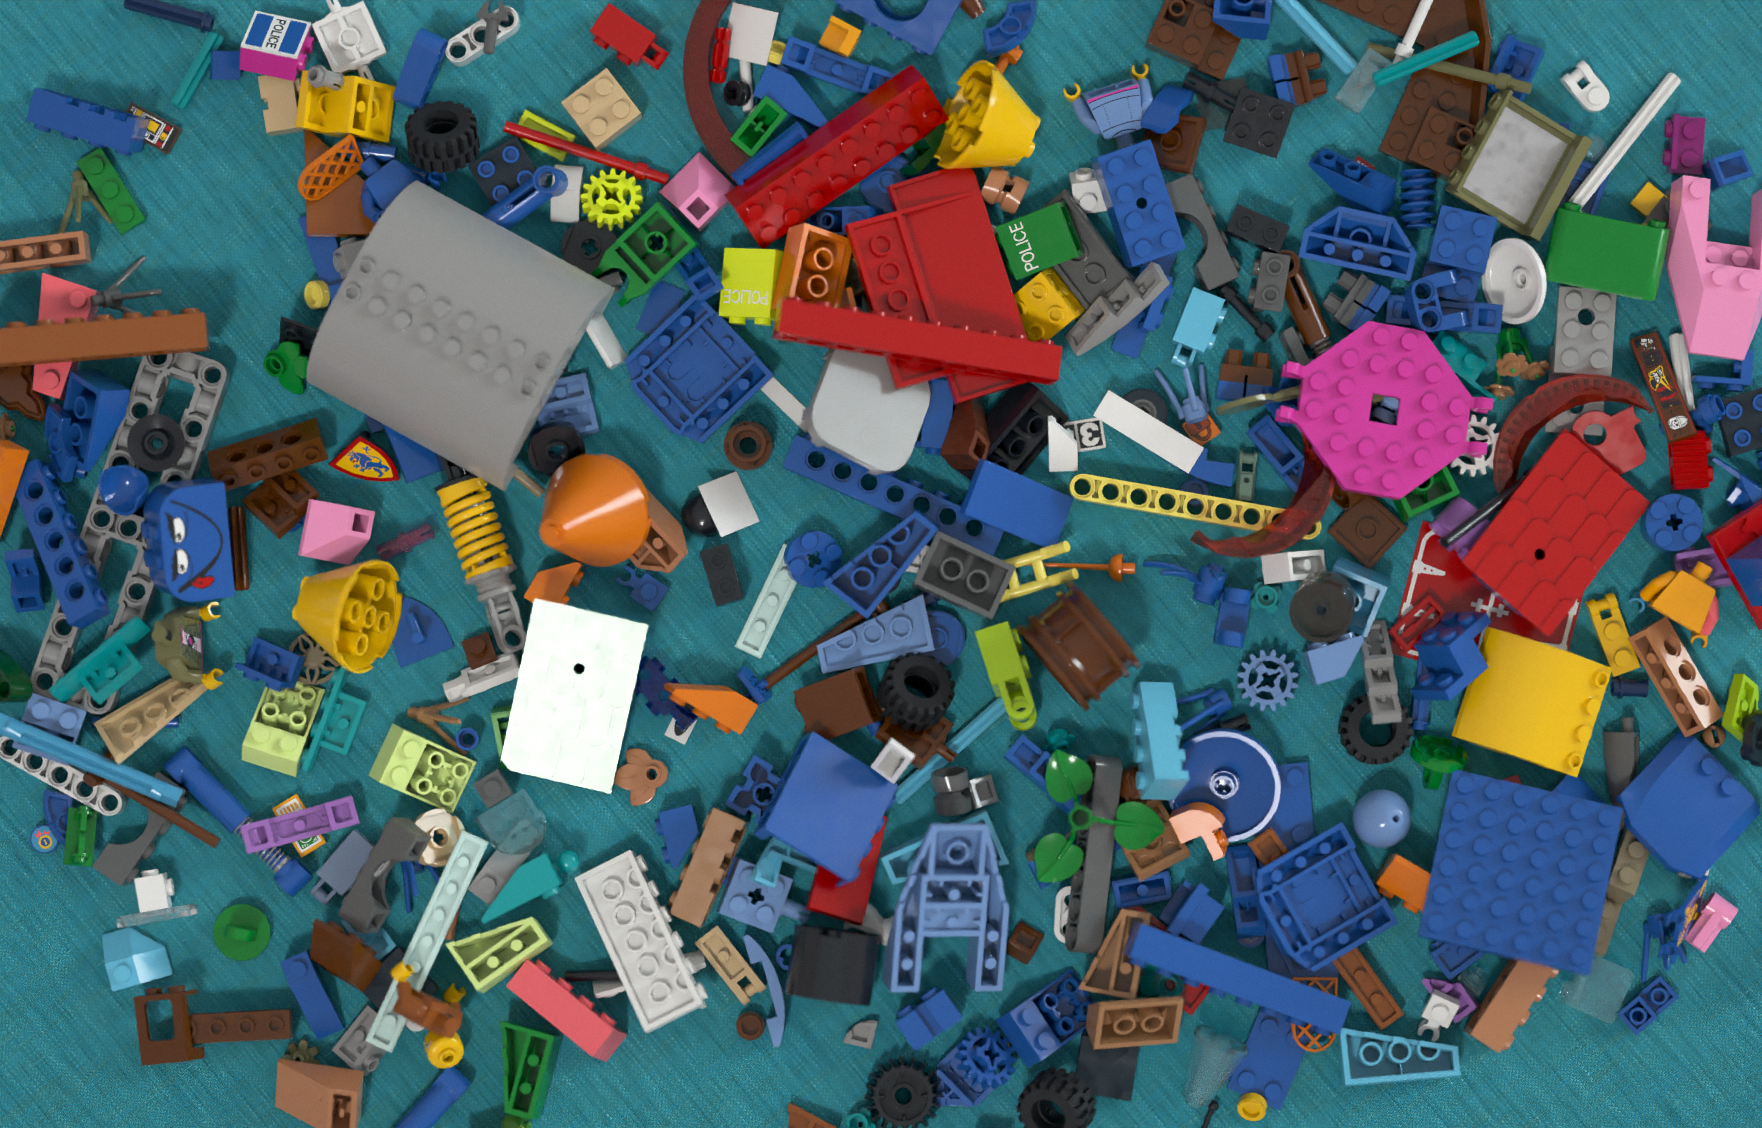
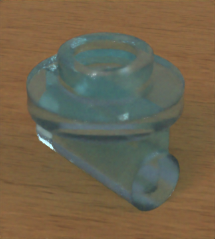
[1453,965,1488,999]

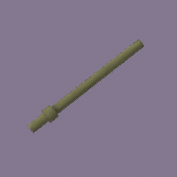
[1366,42,1533,94]

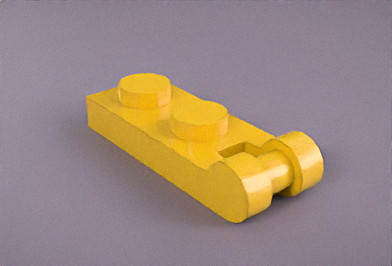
[1585,592,1640,677]

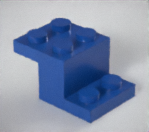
[1417,205,1497,304]
[1411,611,1491,701]

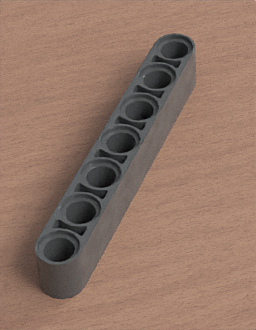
[1065,754,1122,954]

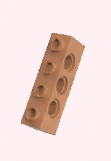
[0,231,92,274]
[1628,616,1723,738]

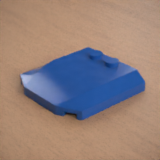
[625,294,775,443]
[1615,730,1760,881]
[1255,822,1399,972]

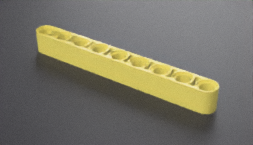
[1069,474,1321,540]

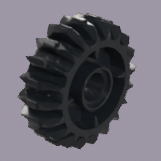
[864,1056,942,1128]

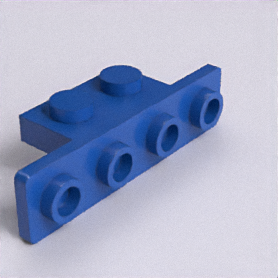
[1111,253,1176,358]

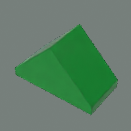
[729,95,788,157]

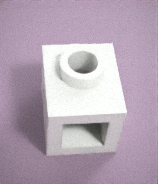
[134,869,175,913]

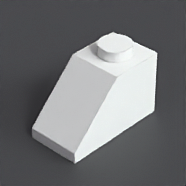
[1261,550,1327,584]

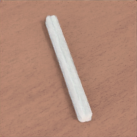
[1569,72,1681,209]

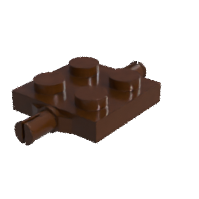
[874,693,958,770]

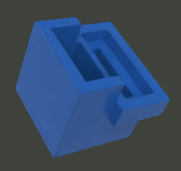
[1158,880,1225,945]

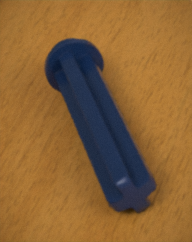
[124,0,215,33]

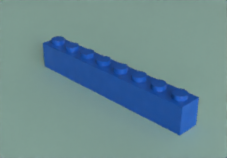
[1123,921,1351,1037]

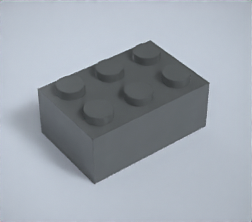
[911,531,1016,622]

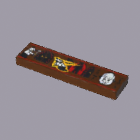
[1629,331,1697,445]

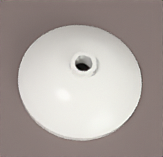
[1482,238,1547,324]

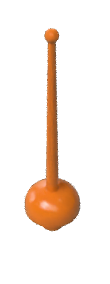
[1025,554,1135,582]

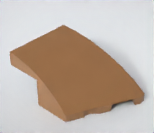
[1119,800,1190,882]

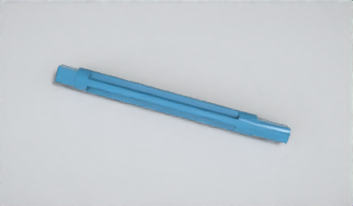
[0,713,183,808]

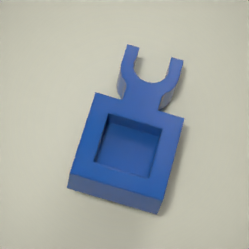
[616,565,669,612]

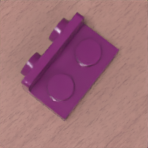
[1662,114,1706,176]

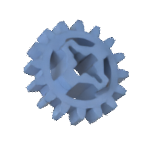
[1236,650,1299,711]

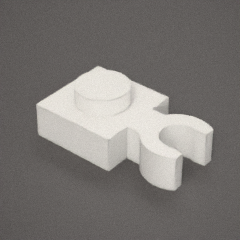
[1418,989,1460,1042]

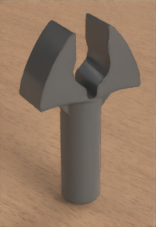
[477,0,509,55]

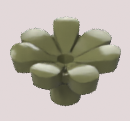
[283,1039,320,1065]

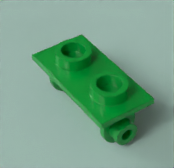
[63,806,97,867]

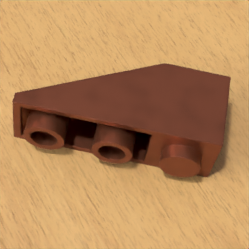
[940,397,990,469]

